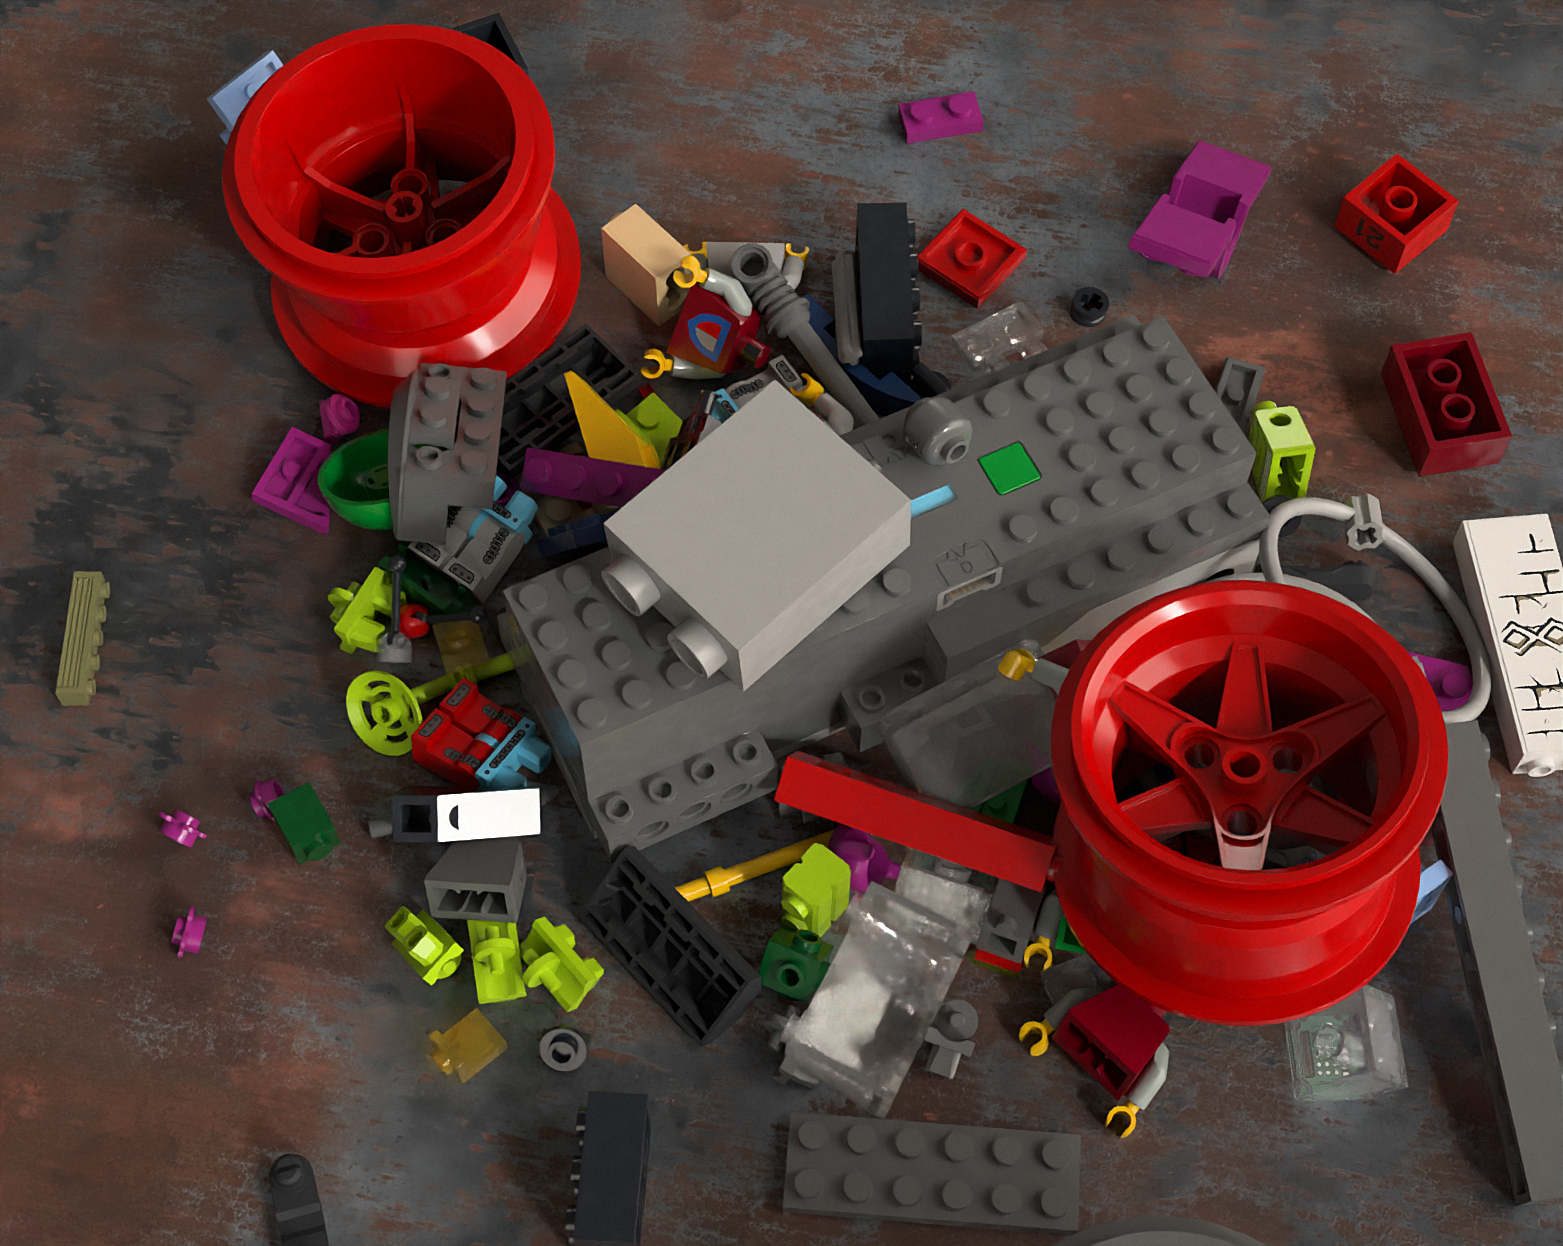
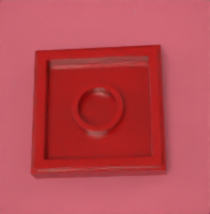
[917,209,1027,309]

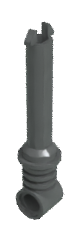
[731,243,879,430]

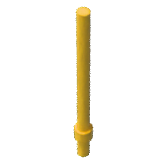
[675,829,873,902]

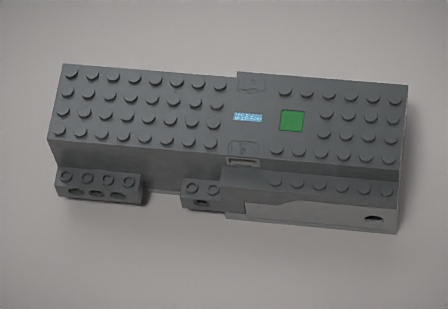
[497,314,1271,863]

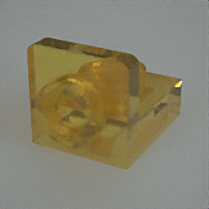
[432,611,490,675]
[429,1008,508,1084]

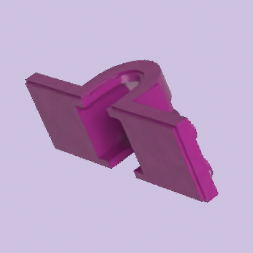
[1128,140,1272,279]

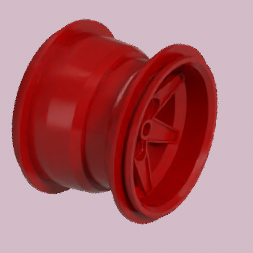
[222,24,582,409]
[1051,580,1449,1026]

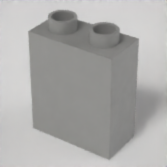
[601,380,911,692]

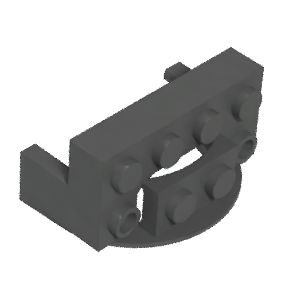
[388,363,507,544]

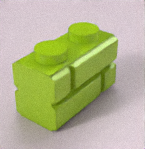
[781,843,851,937]

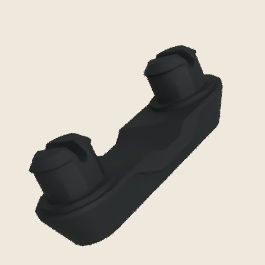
[1254,560,1378,601]
[269,1154,329,1246]

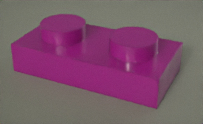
[898,91,984,144]

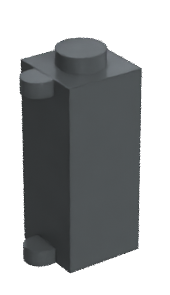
[976,878,1050,964]

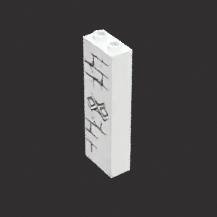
[1452,514,1563,777]

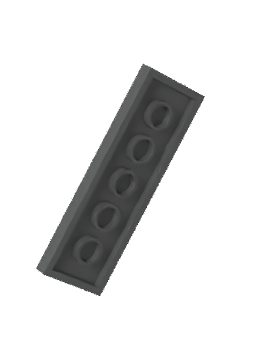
[783,1112,1081,1236]

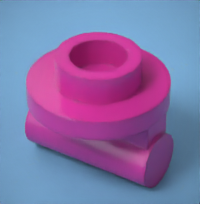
[319,394,360,444]

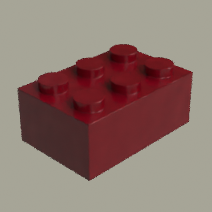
[1381,332,1512,477]

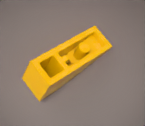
[564,371,661,469]

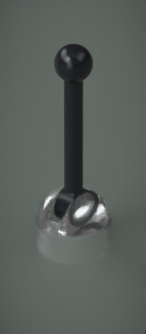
[376,556,412,663]

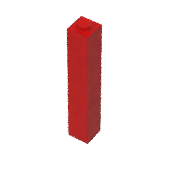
[774,751,1064,892]

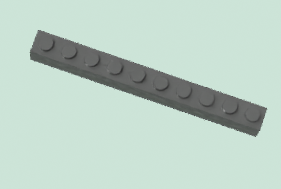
[1430,720,1563,1206]

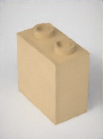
[601,204,691,326]

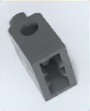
[424,836,526,923]

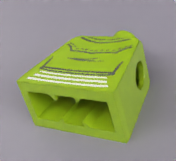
[1248,401,1316,502]

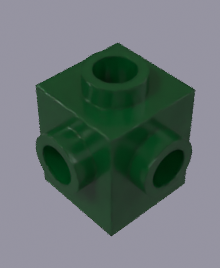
[758,924,835,1003]

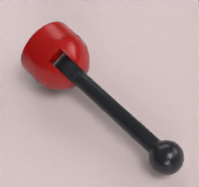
[400,603,488,639]

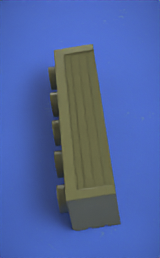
[55,571,110,706]

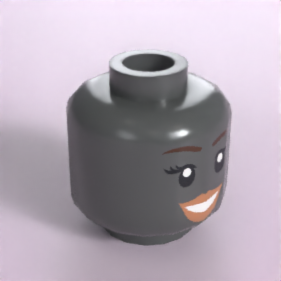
[903,396,973,466]

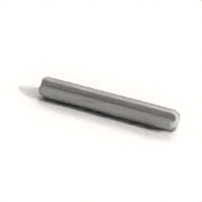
[832,252,863,366]

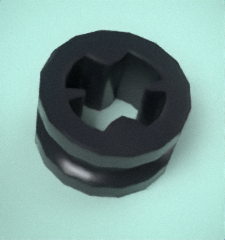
[1070,287,1109,327]

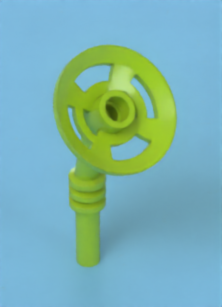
[346,653,515,756]

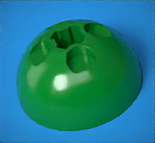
[318,428,444,530]

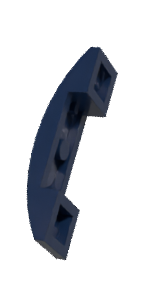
[803,294,921,417]

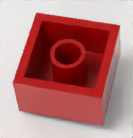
[1334,153,1459,274]

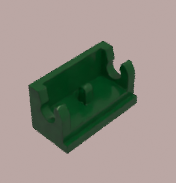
[377,542,478,633]

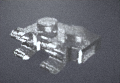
[951,301,1048,374]

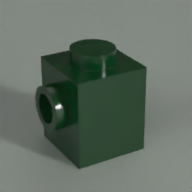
[267,782,341,865]

